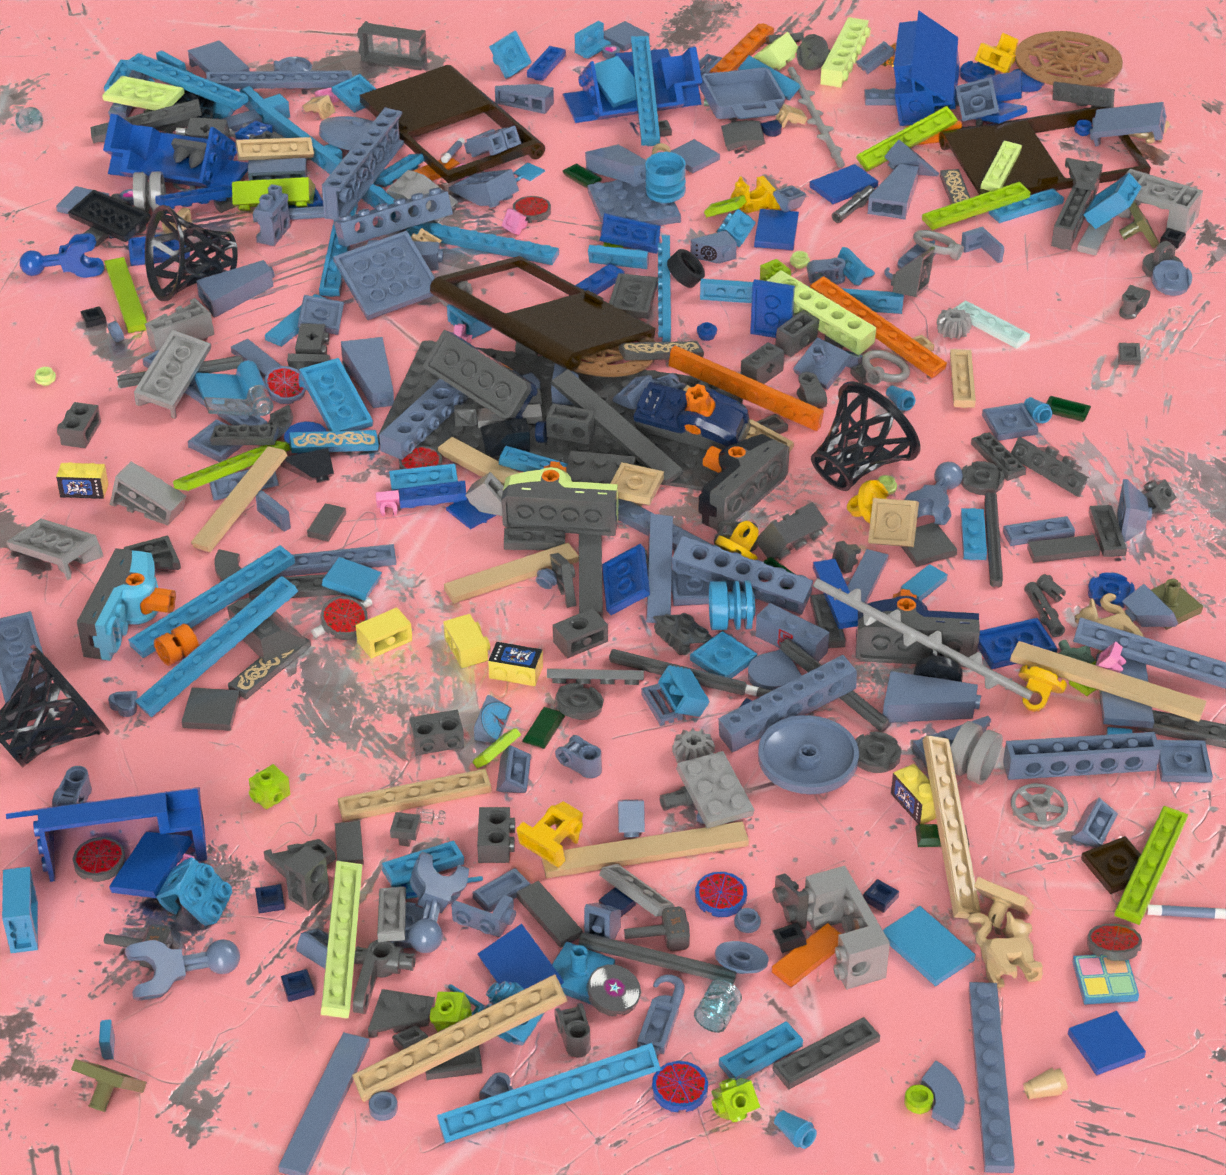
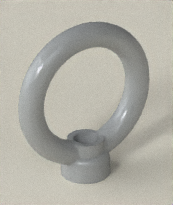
[913,230,964,261]
[862,350,910,385]

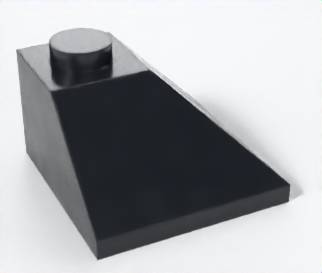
[480,418,530,457]
[281,448,334,483]

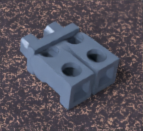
[464,126,521,158]
[255,184,291,246]

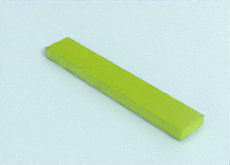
[856,106,958,172]
[922,182,1031,230]
[104,257,147,333]
[173,441,290,491]
[1114,806,1188,925]

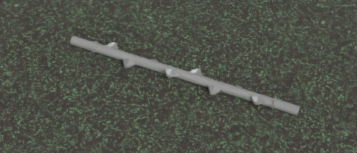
[788,67,845,168]
[813,578,1033,700]

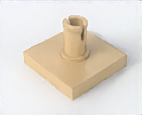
[610,462,664,507]
[868,498,919,547]
[974,877,1035,929]

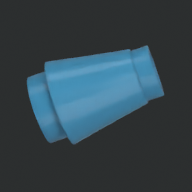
[886,385,916,411]
[1024,397,1052,423]
[774,1110,817,1149]

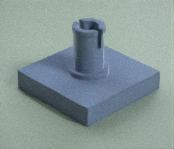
[793,337,852,390]

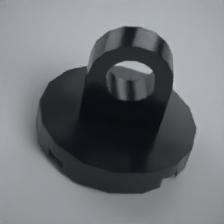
[914,650,963,682]

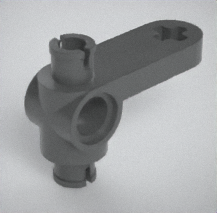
[353,940,416,1014]

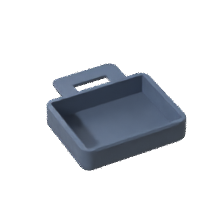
[700,67,785,119]

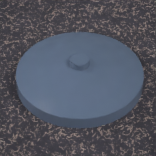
[319,116,373,151]
[758,715,859,794]

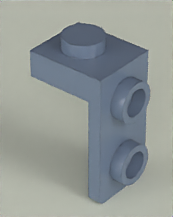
[961,227,1005,263]
[451,895,516,938]

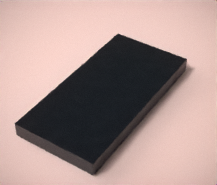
[68,190,151,242]

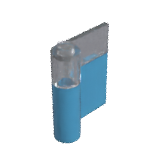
[194,360,274,416]

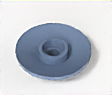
[715,941,769,974]

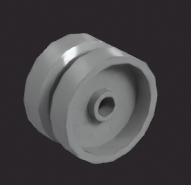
[133,171,166,213]
[951,721,1003,785]

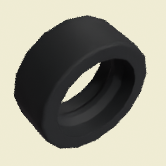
[667,249,705,288]

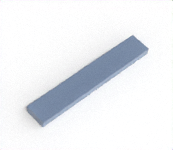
[646,514,673,623]
[257,544,396,578]
[278,1032,370,1175]

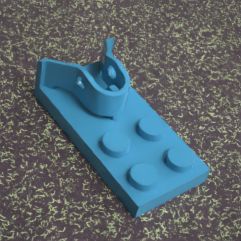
[298,358,373,431]

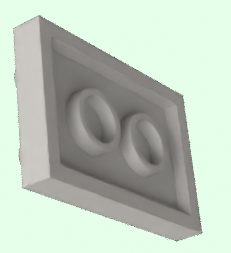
[676,751,755,829]

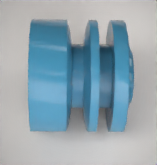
[645,152,686,203]
[709,580,755,631]

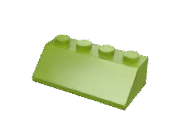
[232,177,316,211]

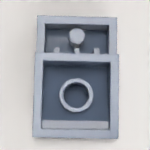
[956,77,999,122]

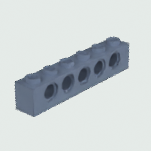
[334,188,453,247]
[379,379,469,460]
[672,536,813,615]
[718,655,857,753]
[1003,732,1161,780]

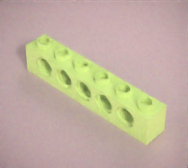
[820,17,871,88]
[767,270,876,355]

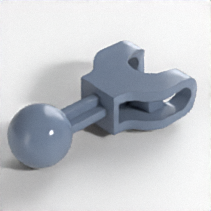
[904,462,963,525]
[408,852,469,953]
[125,939,240,1001]

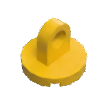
[847,480,889,524]
[715,521,759,560]
[1018,665,1067,712]

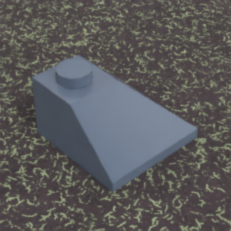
[884,139,940,176]
[1117,479,1152,542]

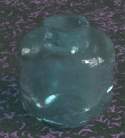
[15,107,43,133]

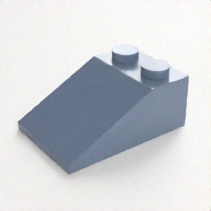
[448,169,519,208]

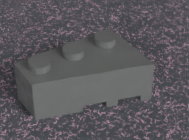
[755,502,828,561]

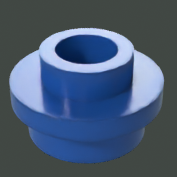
[1074,120,1093,136]
[697,322,717,341]

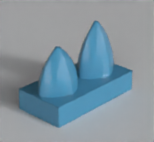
[835,247,875,285]

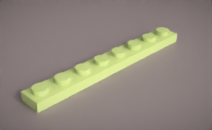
[321,861,362,1018]

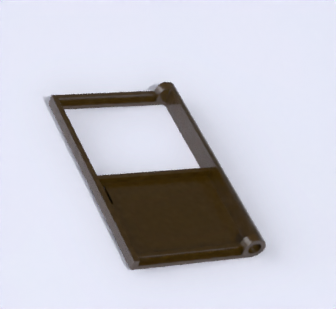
[359,65,545,183]
[939,106,1151,195]
[430,256,656,371]

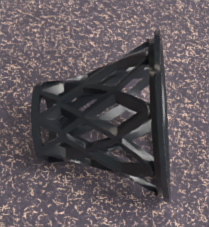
[145,205,238,301]
[811,381,921,491]
[0,645,110,768]

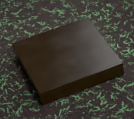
[1081,836,1141,894]

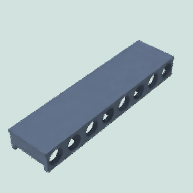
[322,107,404,221]

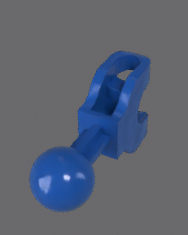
[19,233,105,278]

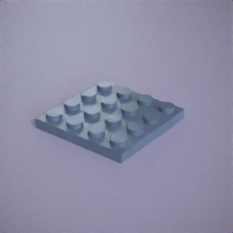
[588,180,681,226]
[333,231,435,320]

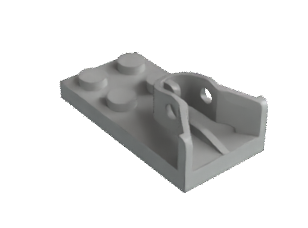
[134,330,211,419]
[6,518,103,581]

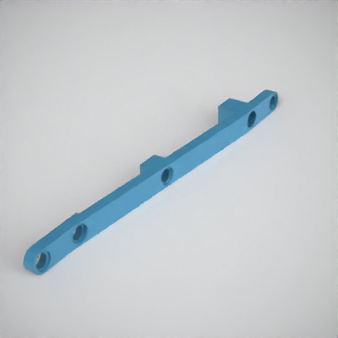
[239,86,396,220]

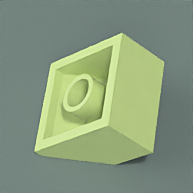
[753,32,798,70]

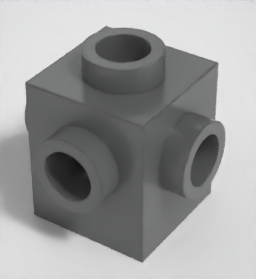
[1141,479,1177,514]

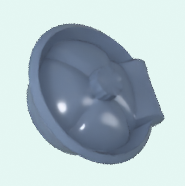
[274,56,312,71]

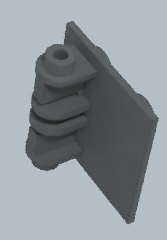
[653,613,713,656]

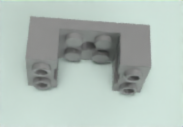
[1118,169,1203,233]
[802,866,890,990]

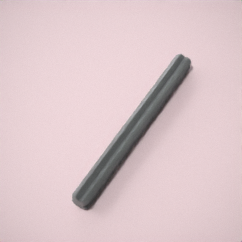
[117,355,243,388]
[984,492,1003,587]
[780,639,889,731]
[609,649,747,695]
[579,932,737,984]

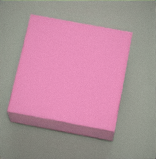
[315,88,339,103]

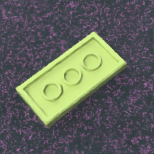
[102,76,185,110]

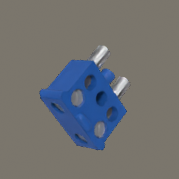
[229,121,273,140]

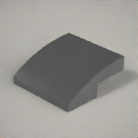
[721,120,766,152]

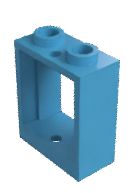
[1083,173,1142,229]
[2,867,38,953]

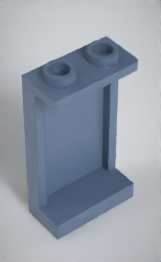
[188,40,250,73]
[1090,102,1167,147]

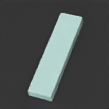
[953,300,1030,349]

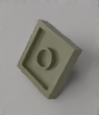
[1119,201,1160,249]
[1151,579,1203,630]
[71,1059,147,1112]

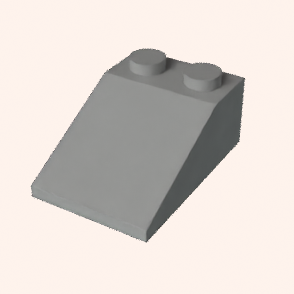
[387,170,458,223]

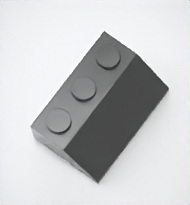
[891,247,935,297]
[227,597,307,662]

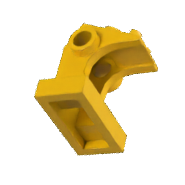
[974,33,1019,73]
[730,176,780,213]
[516,801,583,868]

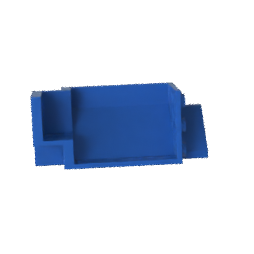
[893,10,960,126]
[562,47,703,123]
[103,114,248,188]
[5,787,207,882]

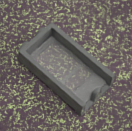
[357,21,427,70]

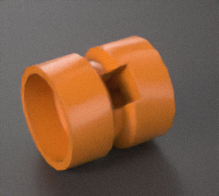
[154,624,199,666]

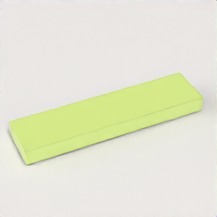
[981,141,1022,191]

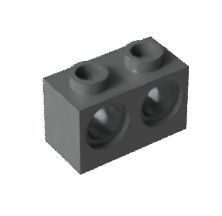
[57,402,101,448]
[546,403,595,445]
[409,709,464,756]
[477,807,515,863]
[284,845,330,911]

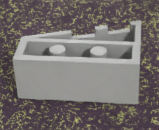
[145,298,215,351]
[110,461,187,525]

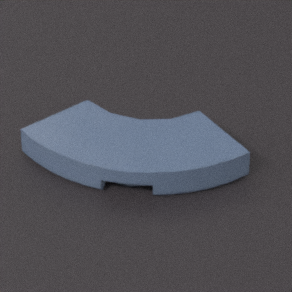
[921,1060,965,1131]

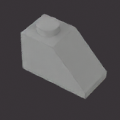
[465,472,504,516]

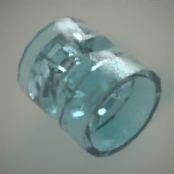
[694,979,742,1033]

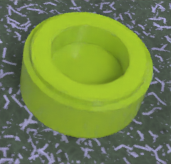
[904,1085,934,1114]

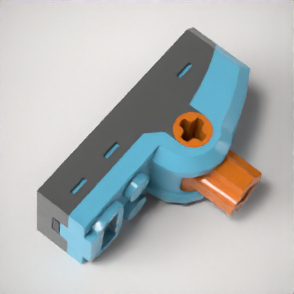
[77,548,176,661]

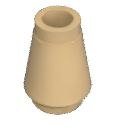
[1023,1068,1068,1100]

